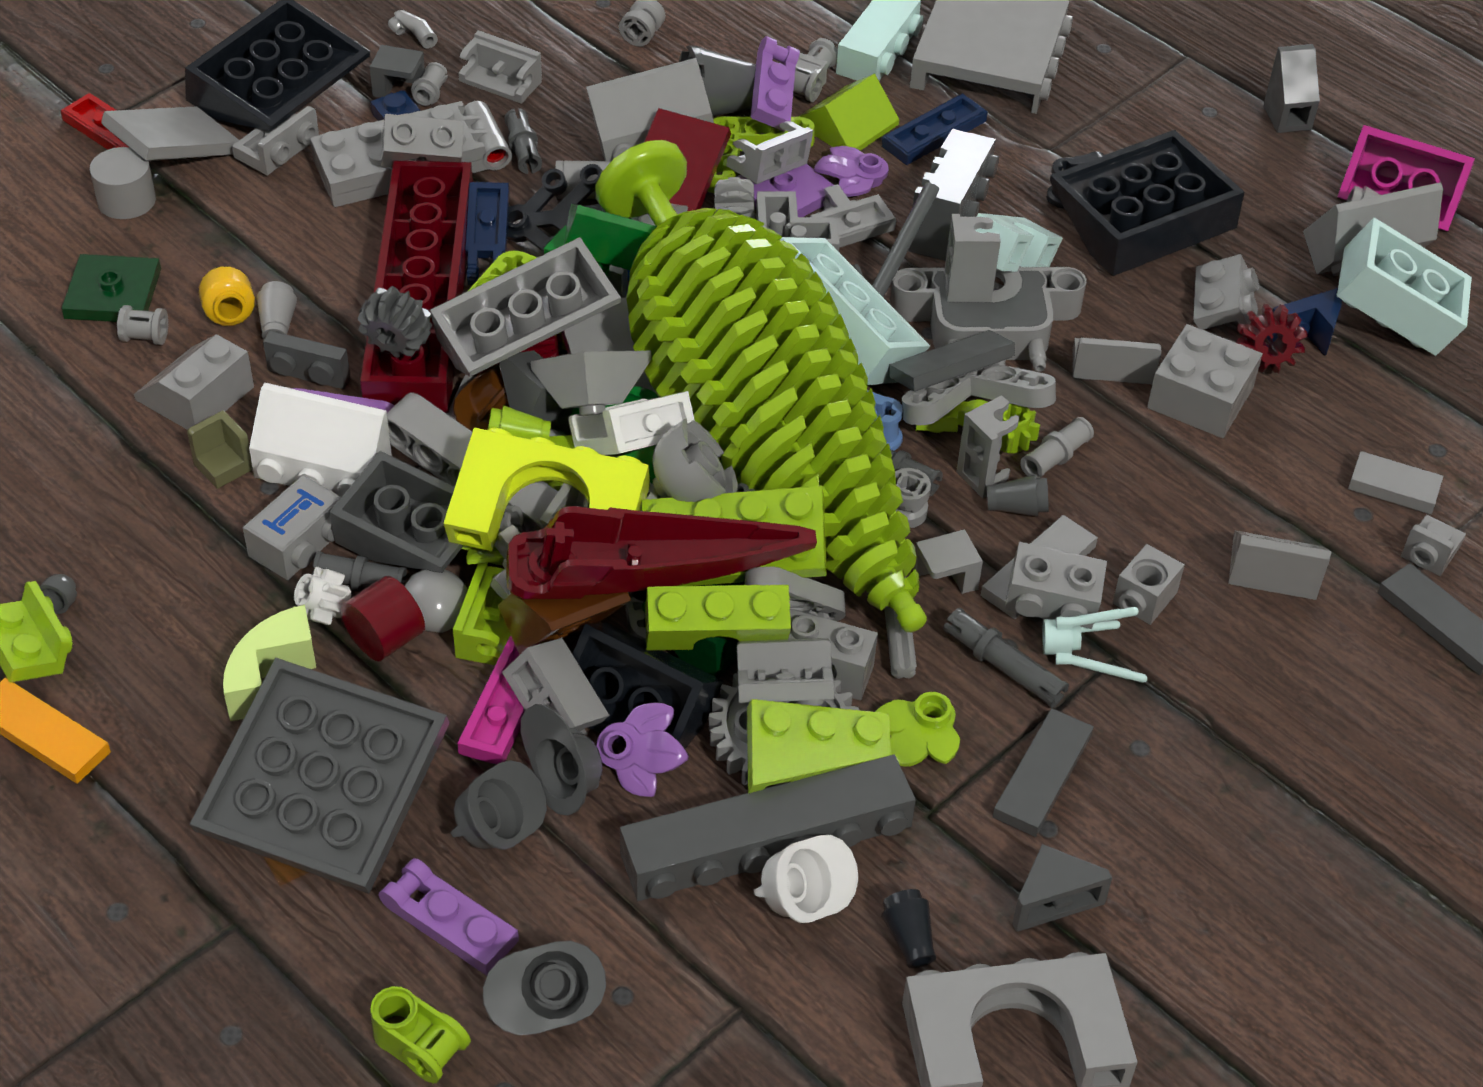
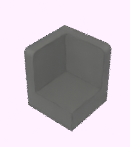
[370,45,425,97]

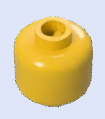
[199,266,255,326]

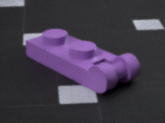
[750,36,800,131]
[379,858,519,976]

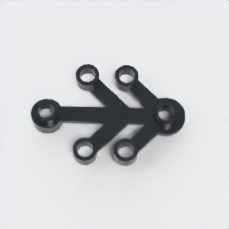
[507,164,631,252]

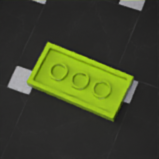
[642,486,827,586]

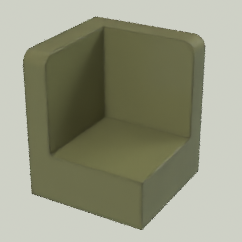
[187,410,253,489]

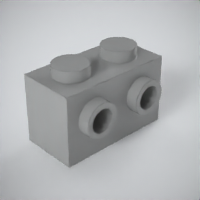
[1004,542,1107,629]

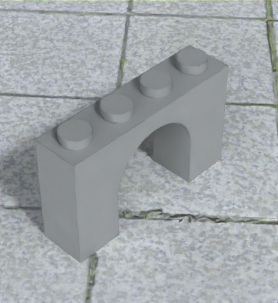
[902,952,1137,1087]

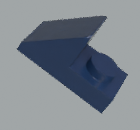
[1266,288,1343,355]

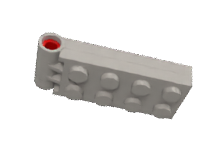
[310,101,512,207]

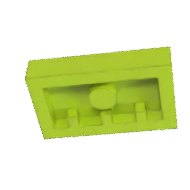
[0,581,72,683]

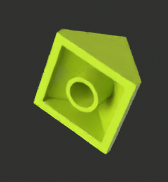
[798,73,899,151]

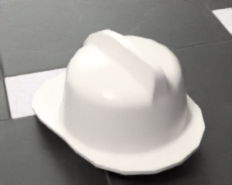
[754,835,858,923]

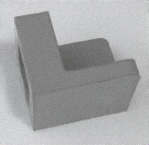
[913,529,983,594]

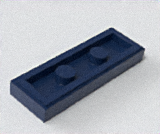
[881,93,988,165]

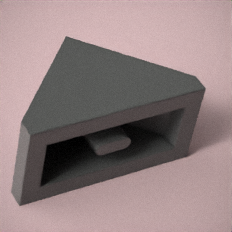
[499,350,562,429]
[1012,844,1112,932]

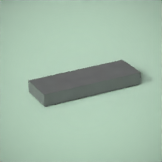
[889,330,1015,392]
[1377,563,1483,675]
[992,708,1094,837]

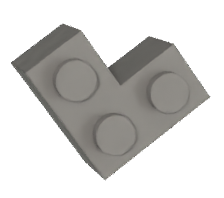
[756,191,840,252]

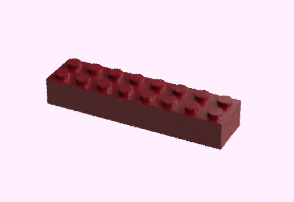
[360,160,473,414]

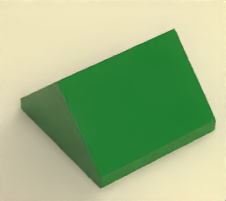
[564,204,657,270]

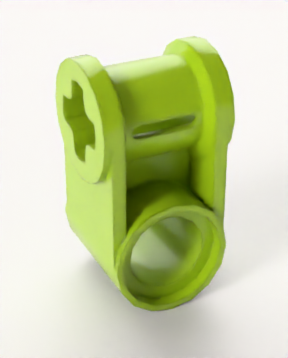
[371,986,471,1084]

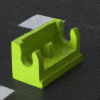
[453,563,510,665]

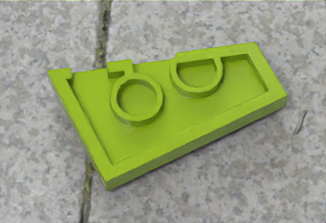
[747,699,891,793]

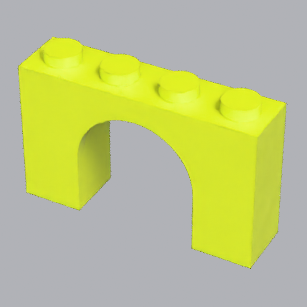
[443,428,650,551]

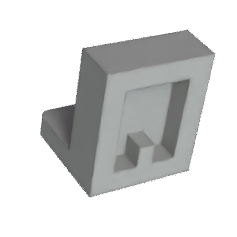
[1401,514,1466,576]

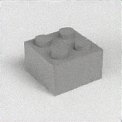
[1147,324,1263,438]

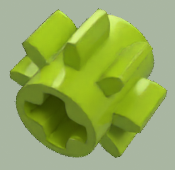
[1000,403,1040,453]

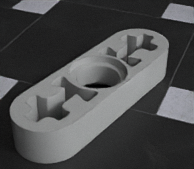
[744,567,846,621]

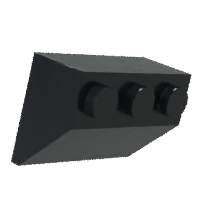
[572,622,724,749]

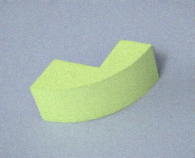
[223,605,316,721]

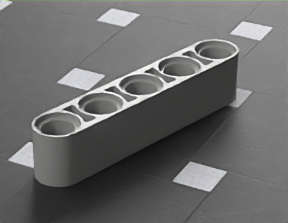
[387,393,558,533]

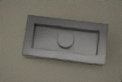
[263,331,351,389]

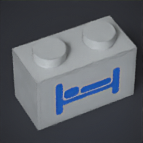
[243,475,341,580]

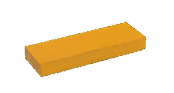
[0,677,111,784]

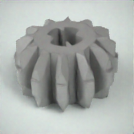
[714,177,755,219]

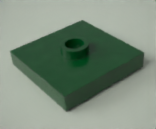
[61,254,161,322]

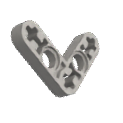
[902,363,1056,425]

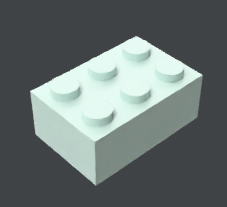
[1337,218,1472,356]

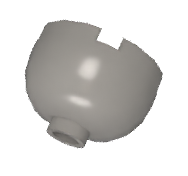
[652,419,738,502]

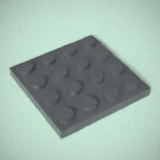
[189,658,450,894]

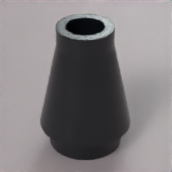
[881,889,937,968]

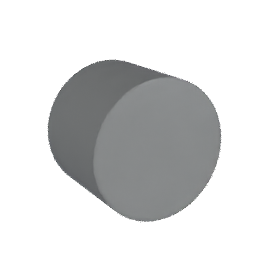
[90,147,156,219]

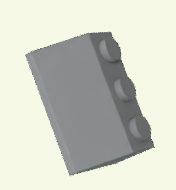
[586,58,714,161]
[1303,182,1443,276]

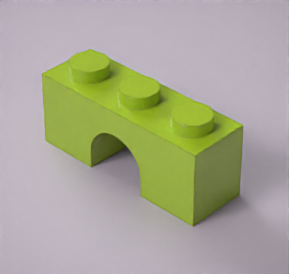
[645,585,791,650]

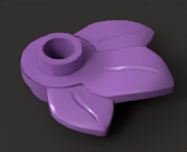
[814,146,889,197]
[596,703,689,797]

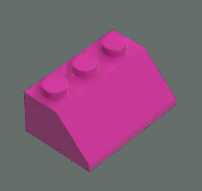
[1337,125,1475,232]

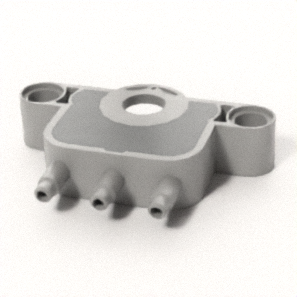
[890,267,1087,372]

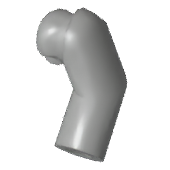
[388,10,438,48]

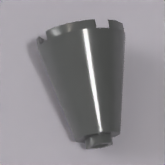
[679,45,756,117]

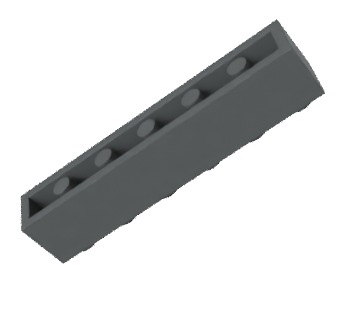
[620,754,916,902]

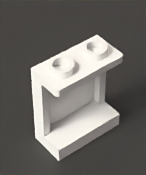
[569,391,695,455]

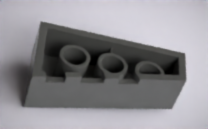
[908,129,999,261]

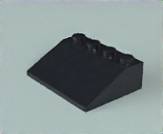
[185,0,370,132]
[1050,130,1245,276]

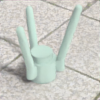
[1042,607,1147,683]

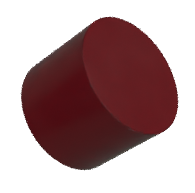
[340,576,425,661]

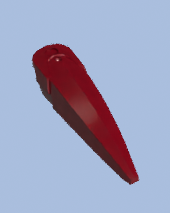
[506,506,817,599]

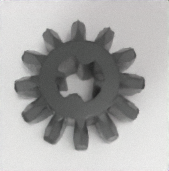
[357,286,432,358]

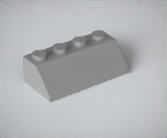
[430,237,621,377]

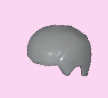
[405,569,468,633]

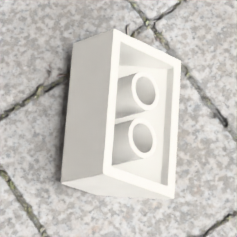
[249,383,392,497]

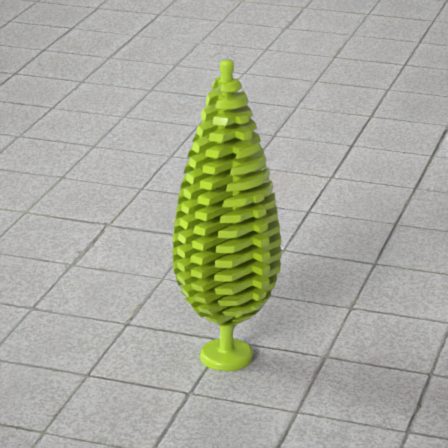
[595,140,927,633]

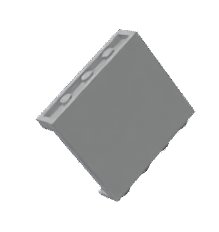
[910,0,1073,114]

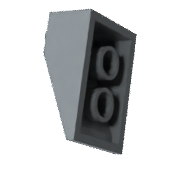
[329,451,464,573]

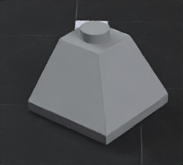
[531,351,652,416]

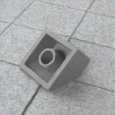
[134,334,254,430]

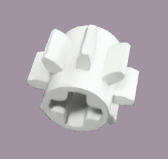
[294,567,351,625]

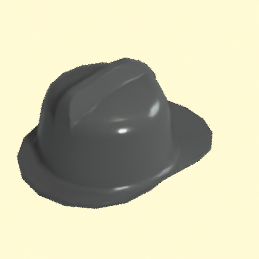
[520,704,603,816]
[450,760,547,850]
[483,941,606,1035]

